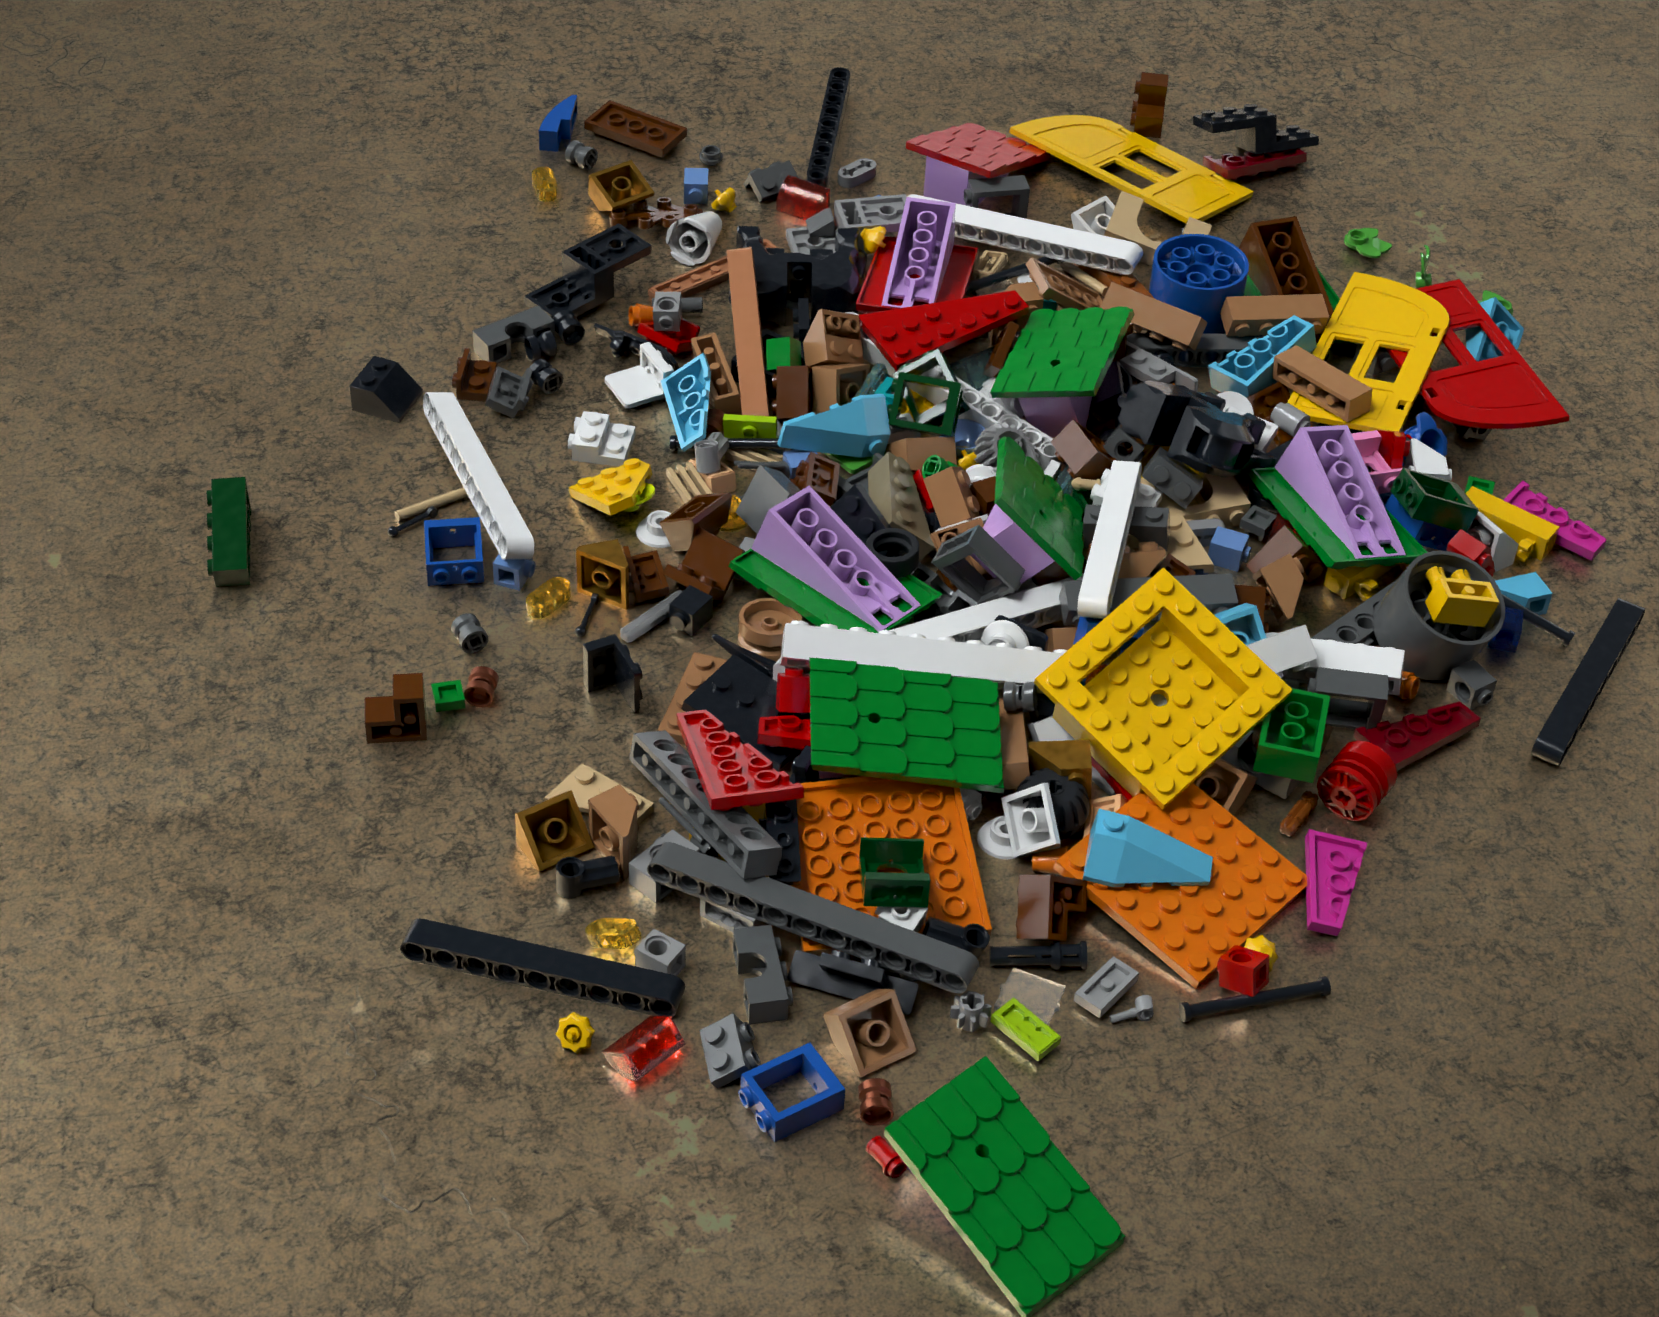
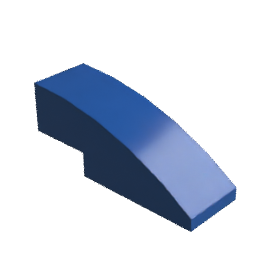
[539,95,578,152]

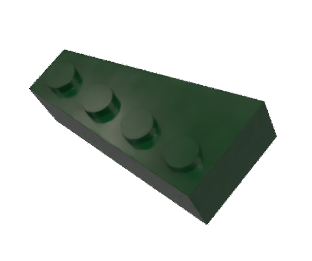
[206,477,252,587]

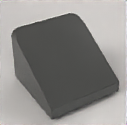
[806,208,834,237]

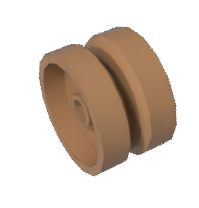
[737,598,802,662]

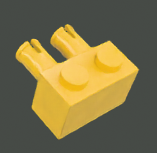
[1425,566,1500,627]

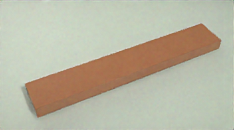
[648,239,778,299]

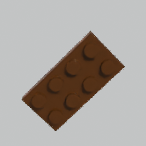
[584,100,687,157]

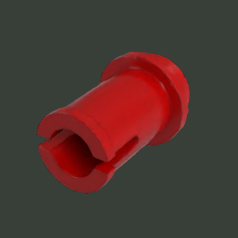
[866,1135,907,1178]

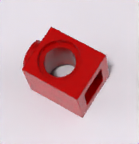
[1217,945,1269,997]

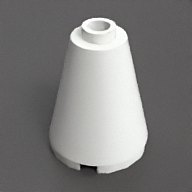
[666,211,722,266]

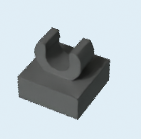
[1239,505,1278,542]

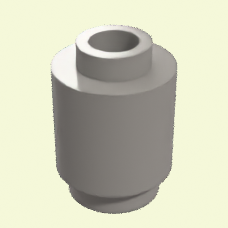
[1270,402,1311,437]

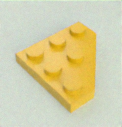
[568,458,653,516]

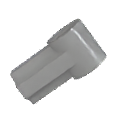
[694,432,729,473]

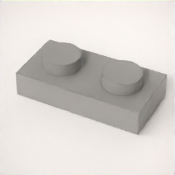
[1074,956,1139,1018]

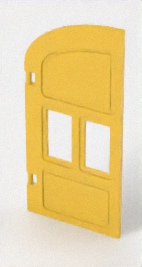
[1009,115,1254,223]
[1287,272,1449,432]

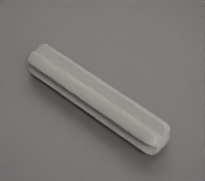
[620,590,682,643]

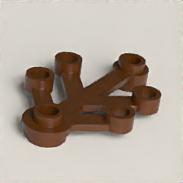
[609,197,703,229]

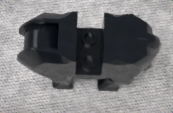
[728,226,867,326]
[1117,380,1277,478]

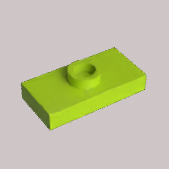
[723,414,778,438]
[990,997,1061,1061]

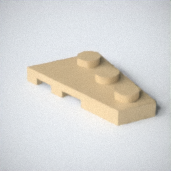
[544,763,654,825]

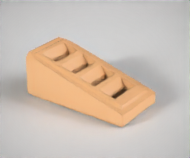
[688,458,737,493]

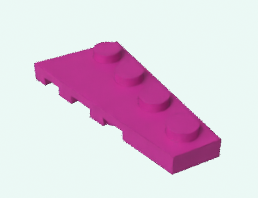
[1504,480,1607,561]
[1305,829,1368,936]

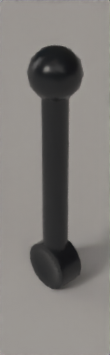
[388,506,438,537]
[575,593,599,637]

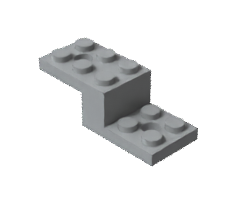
[786,194,907,255]

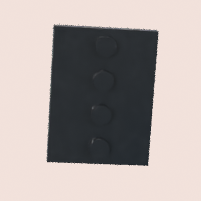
[682,654,810,771]

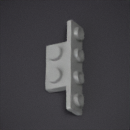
[1120,341,1198,392]

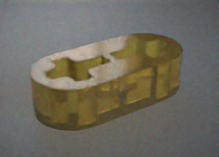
[532,167,558,202]
[526,577,571,619]
[585,918,642,949]

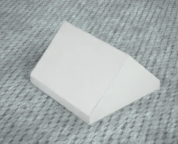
[1071,195,1115,236]
[1001,783,1061,858]

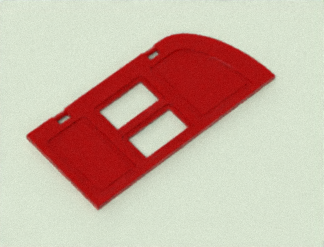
[1385,279,1570,429]

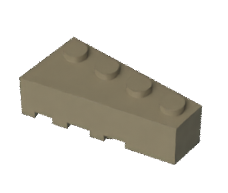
[868,451,935,562]

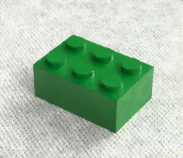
[1253,688,1330,783]

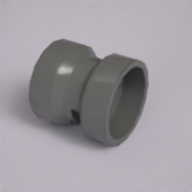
[565,140,598,171]
[451,613,488,653]
[1003,682,1037,712]

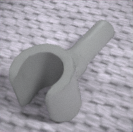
[1109,995,1154,1023]

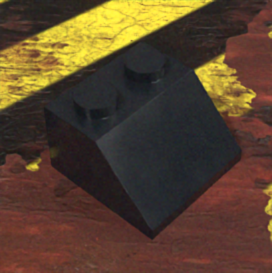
[350,356,423,423]

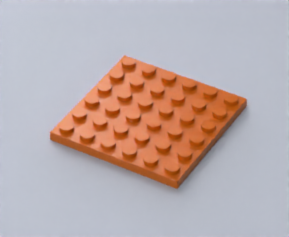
[790,776,992,955]
[1053,783,1307,989]

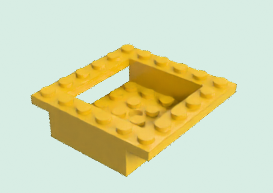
[1034,567,1293,810]

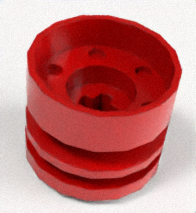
[1317,740,1398,822]

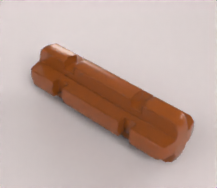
[1279,791,1319,837]

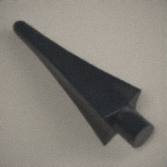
[712,634,776,679]

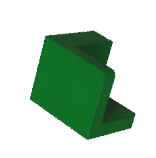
[766,337,801,374]

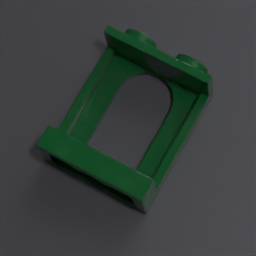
[859,837,930,908]

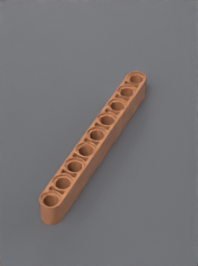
[727,247,770,416]

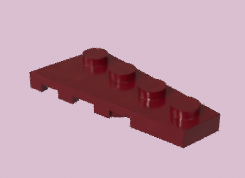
[1203,148,1307,180]
[1353,701,1481,771]

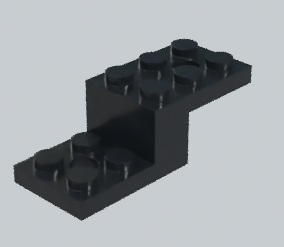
[1193,104,1319,155]
[524,223,652,319]

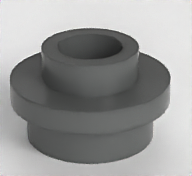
[699,145,723,166]

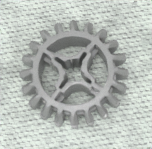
[973,422,1042,474]

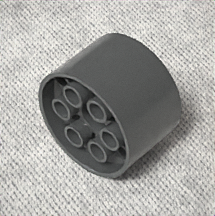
[1373,551,1505,681]

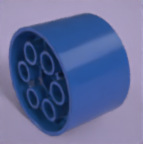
[1149,234,1249,334]

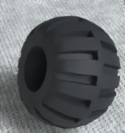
[1015,768,1090,840]

